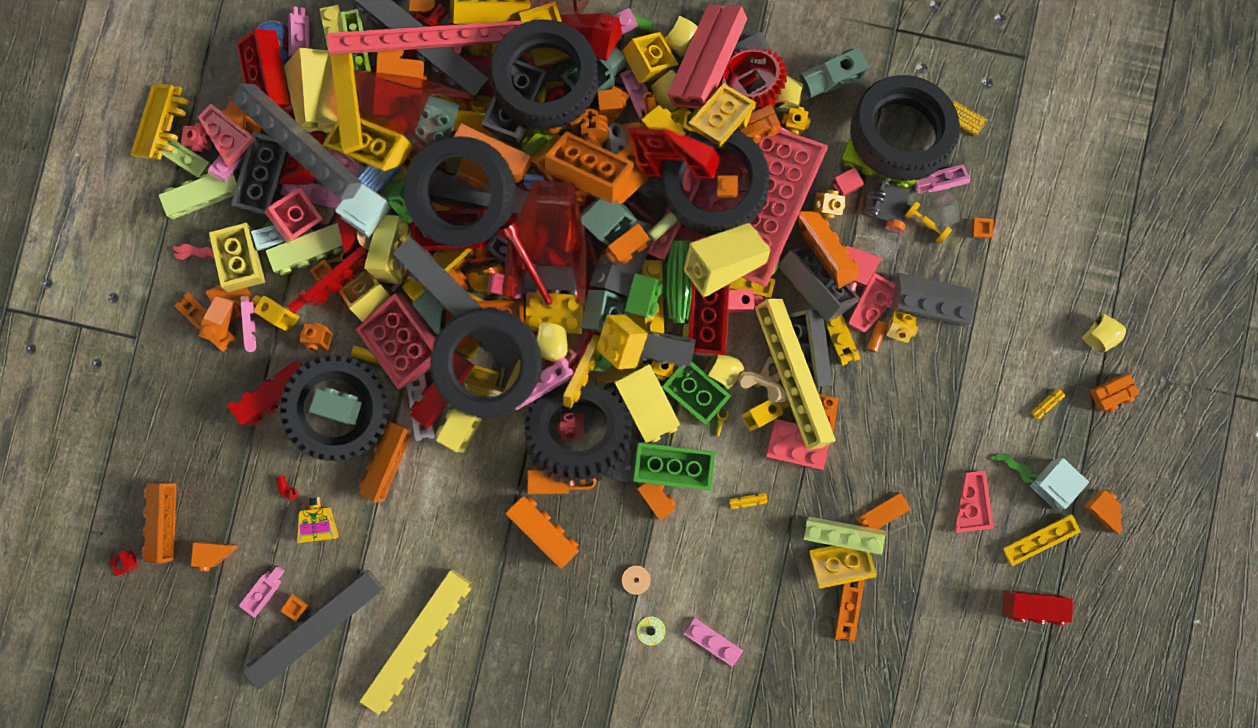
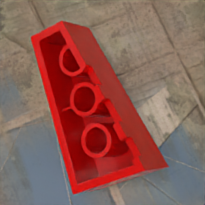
[227,361,303,426]

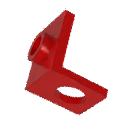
[109,550,138,576]

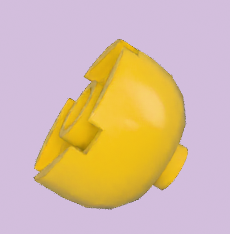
[465,262,504,295]

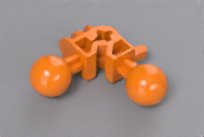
[543,109,609,148]

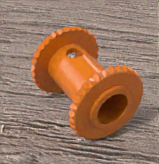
[470,239,497,265]

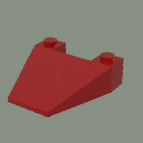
[629,127,720,179]

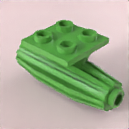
[662,241,691,323]

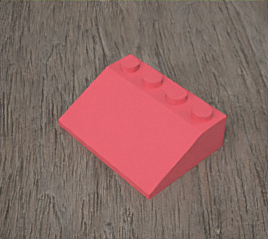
[355,293,437,390]

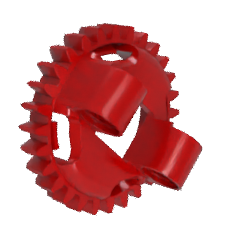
[718,46,787,111]

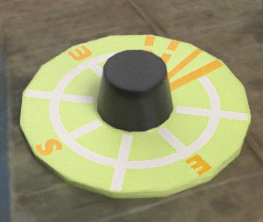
[637,616,665,646]

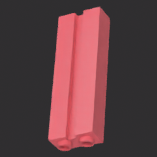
[667,5,747,109]

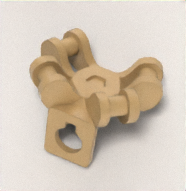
[738,356,787,403]

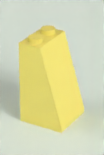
[284,48,338,133]
[683,223,771,297]
[613,363,680,444]

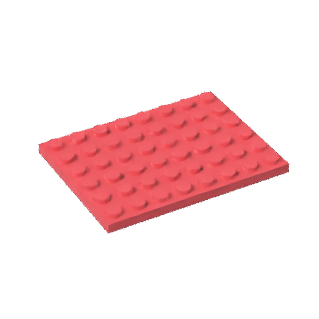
[675,127,828,287]

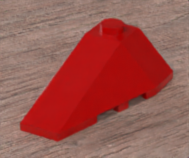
[559,13,623,61]

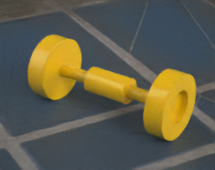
[904,201,952,244]

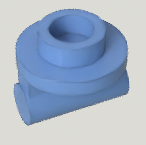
[523,173,544,191]

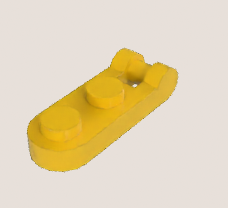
[825,315,860,366]

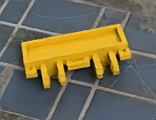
[130,84,189,160]

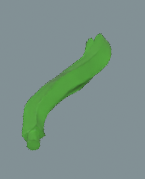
[991,454,1038,483]

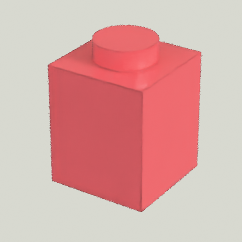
[832,168,864,196]

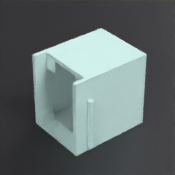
[335,184,390,237]
[1030,458,1089,510]

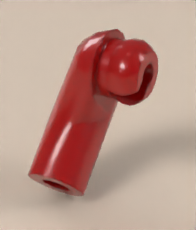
[544,86,567,103]
[276,476,298,500]

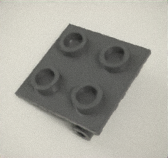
[863,177,910,221]

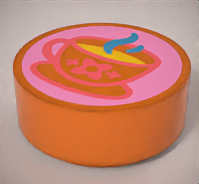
[885,219,906,234]

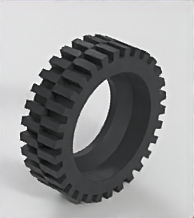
[280,355,389,462]
[524,378,631,485]

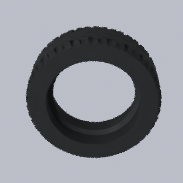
[490,19,597,130]
[850,75,960,181]
[662,130,769,236]
[404,136,516,247]
[430,308,542,418]

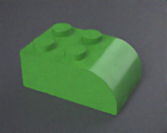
[662,362,731,426]

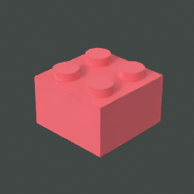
[265,187,323,244]

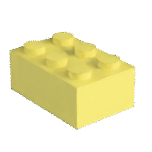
[364,215,411,284]
[209,223,265,292]
[436,408,482,453]

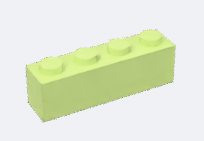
[159,171,239,219]
[266,223,344,275]
[804,516,886,555]

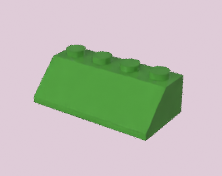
[633,442,715,491]

